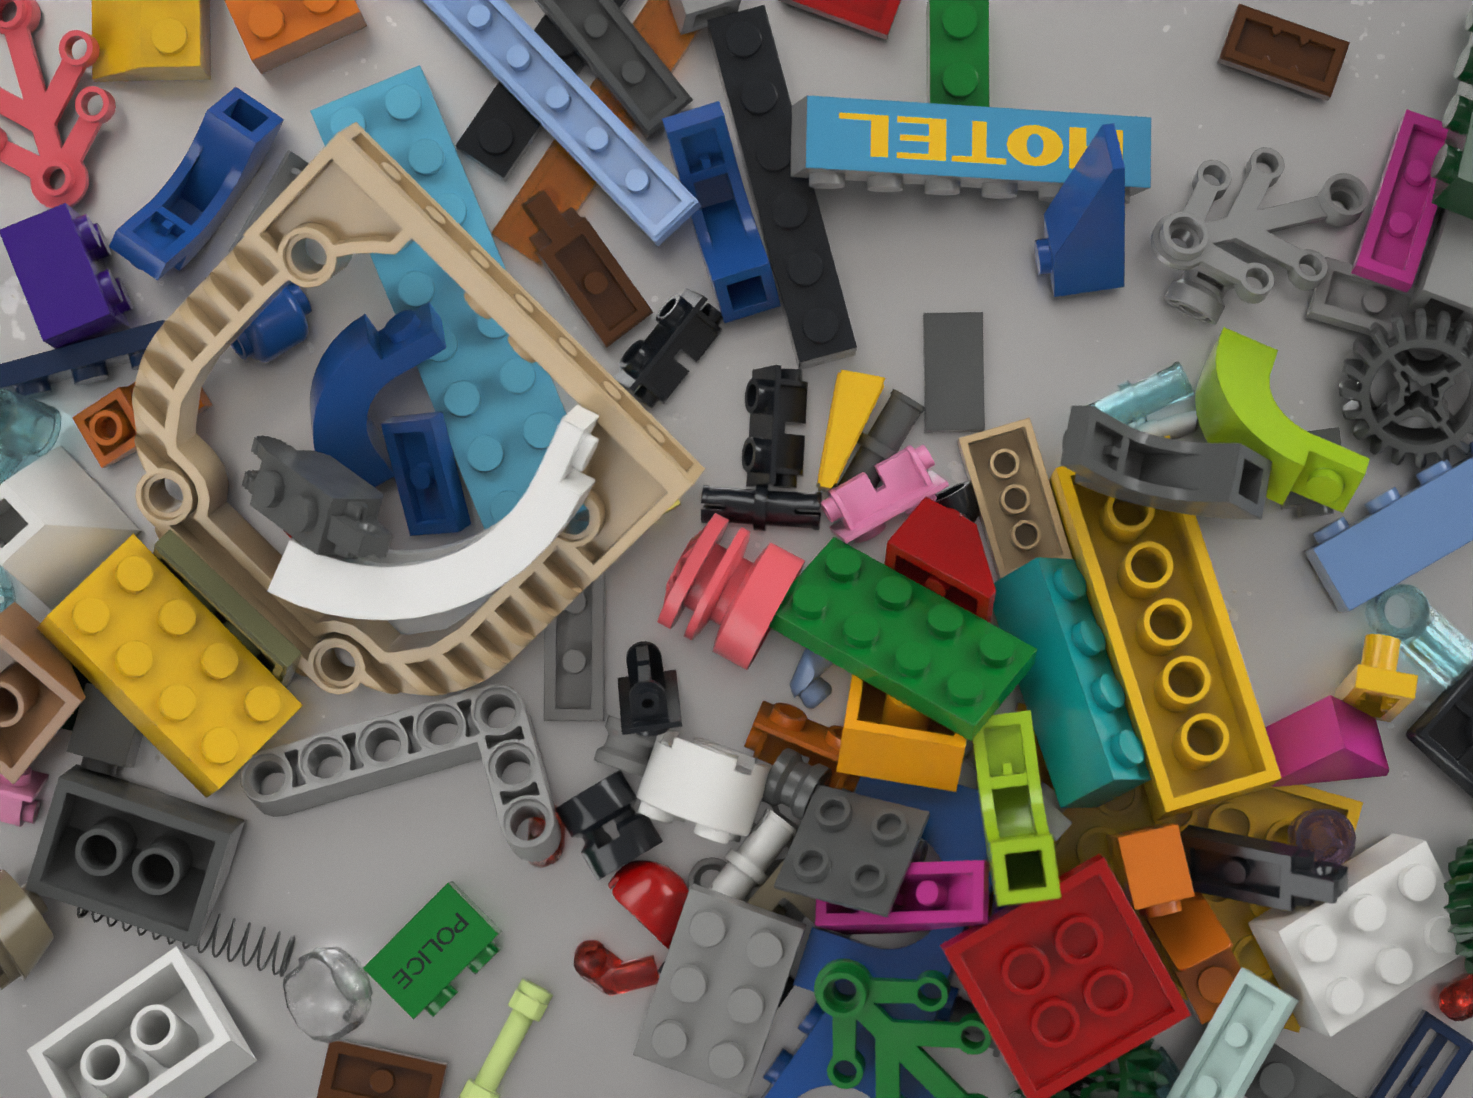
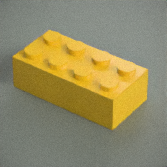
[37,534,303,798]

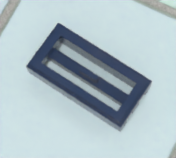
[1365,1009,1473,1098]

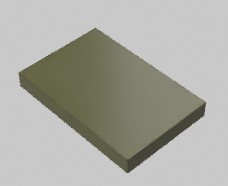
[153,530,302,688]

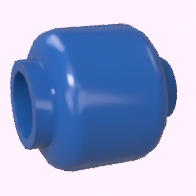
[230,282,312,363]

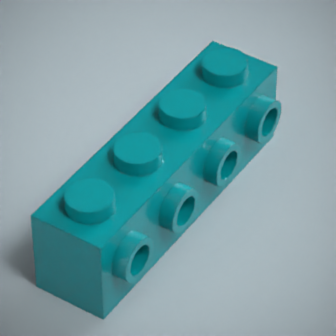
[993,557,1151,808]

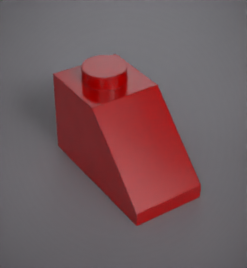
[884,497,996,623]

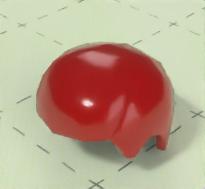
[608,860,689,949]

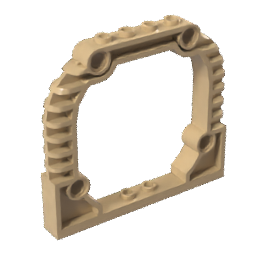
[132,122,705,696]

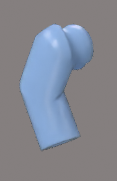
[790,648,833,709]

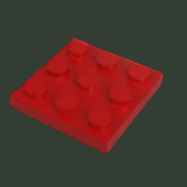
[940,853,1191,1098]

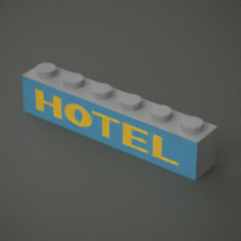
[791,95,1151,204]

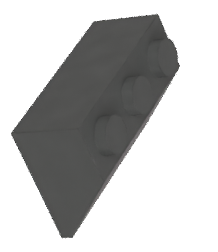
[25,764,245,946]

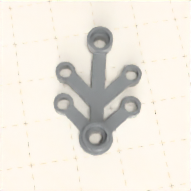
[1151,147,1369,304]

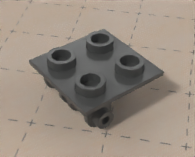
[774,784,930,918]

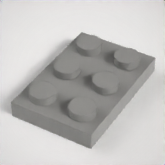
[633,883,807,1096]

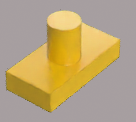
[1334,634,1418,722]

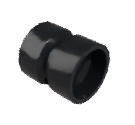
[555,770,663,881]

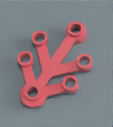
[0,0,116,208]

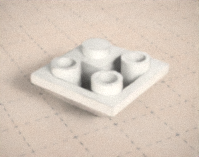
[0,445,142,610]

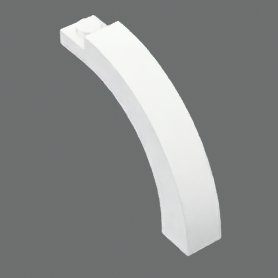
[267,404,599,620]

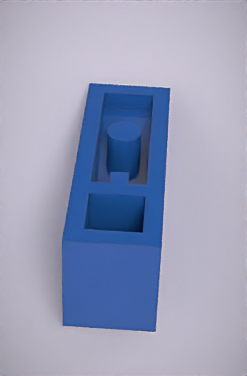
[1034,123,1125,297]

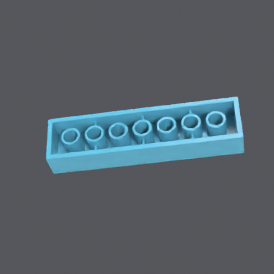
[310,65,589,529]

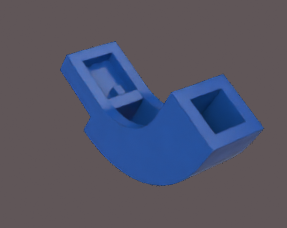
[109,87,284,280]
[662,101,781,323]
[310,302,446,487]

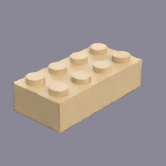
[957,417,1072,580]

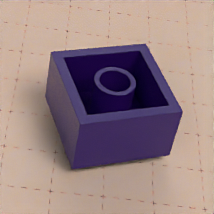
[0,203,133,349]

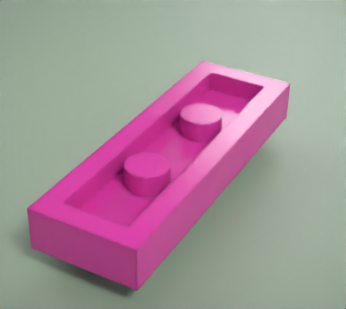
[1351,109,1448,293]

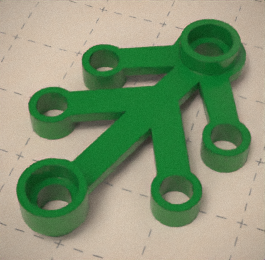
[814,959,992,1098]

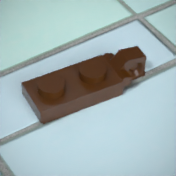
[521,191,653,348]

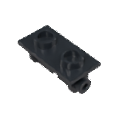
[614,288,723,409]
[742,365,808,488]
[618,641,682,737]

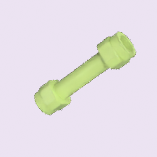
[459,978,554,1098]

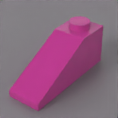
[815,860,989,935]

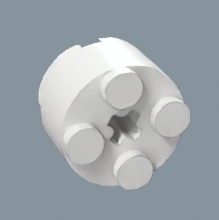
[636,729,772,844]

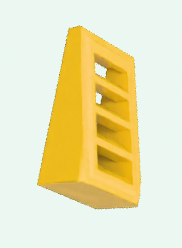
[816,369,886,492]

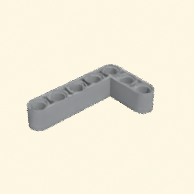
[240,684,561,862]

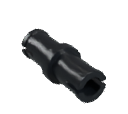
[701,484,822,531]

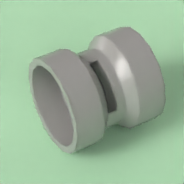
[1164,265,1234,325]

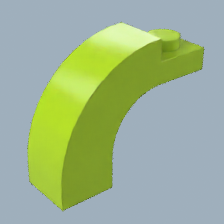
[1195,327,1370,513]
[972,710,1061,906]

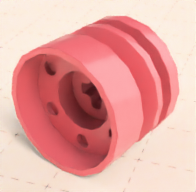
[657,513,806,670]

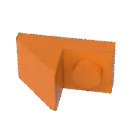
[1145,892,1241,1025]

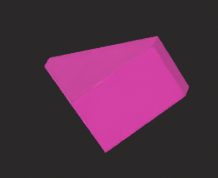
[1265,695,1389,787]

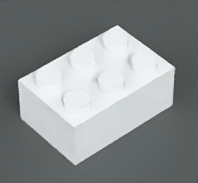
[1248,833,1460,1037]
[27,946,257,1098]

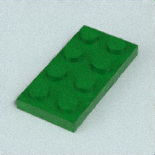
[769,537,1037,741]

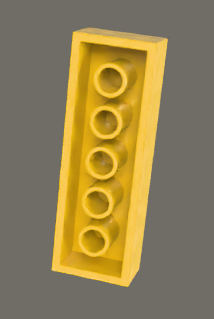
[1049,435,1282,821]

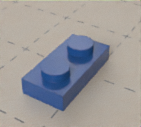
[381,412,471,536]

